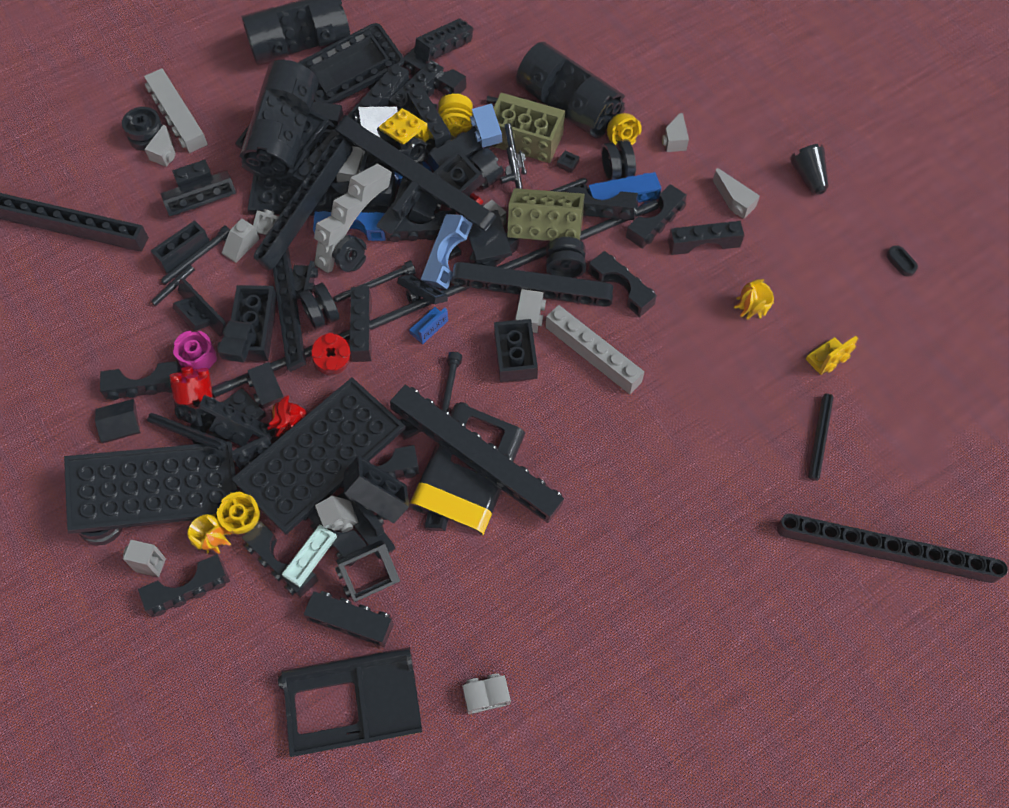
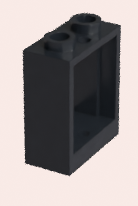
[335,540,400,602]

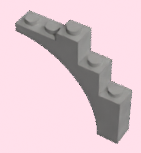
[314,164,392,273]

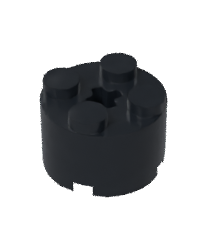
[468,148,504,190]

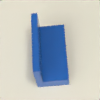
[409,307,448,344]

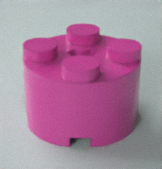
[173,331,217,369]

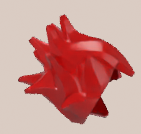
[267,395,307,437]

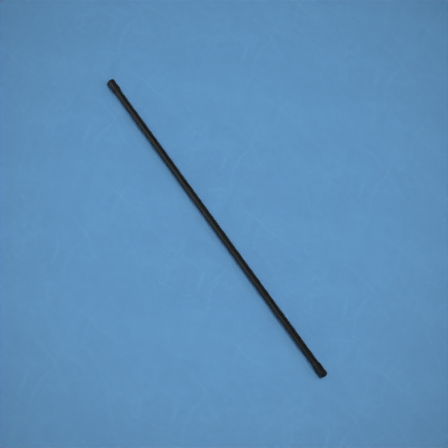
[212,199,659,397]

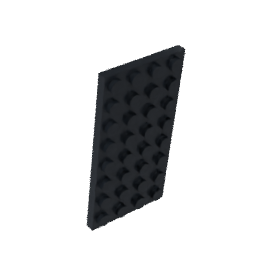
[232,377,406,535]
[64,441,238,534]

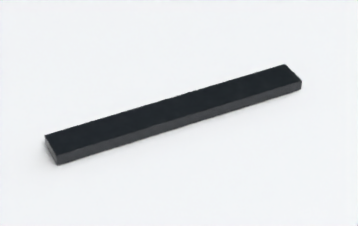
[273,248,306,372]

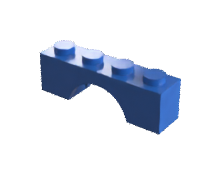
[313,211,386,241]

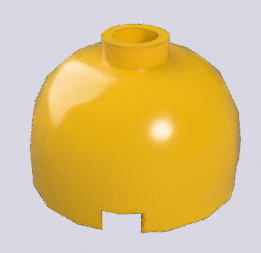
[607,113,642,145]
[217,492,260,534]

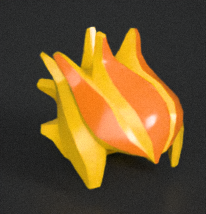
[734,279,774,320]
[187,514,233,554]

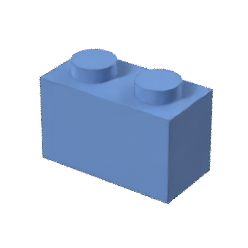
[470,104,502,148]

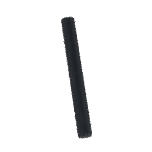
[808,393,834,481]
[147,413,226,451]

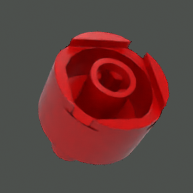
[312,333,350,375]
[169,366,213,405]

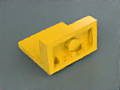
[379,108,429,144]
[806,336,859,375]

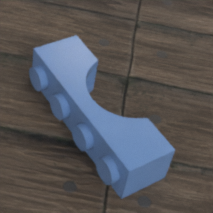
[421,214,472,289]

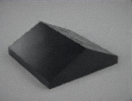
[95,399,141,444]

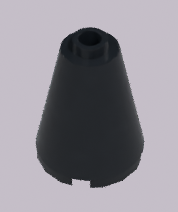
[790,144,829,195]

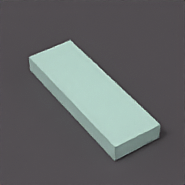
[282,524,337,587]

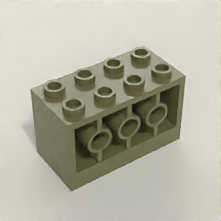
[493,93,565,163]
[508,188,584,241]

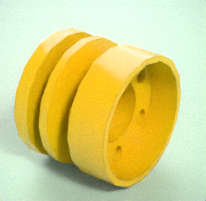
[438,94,473,137]

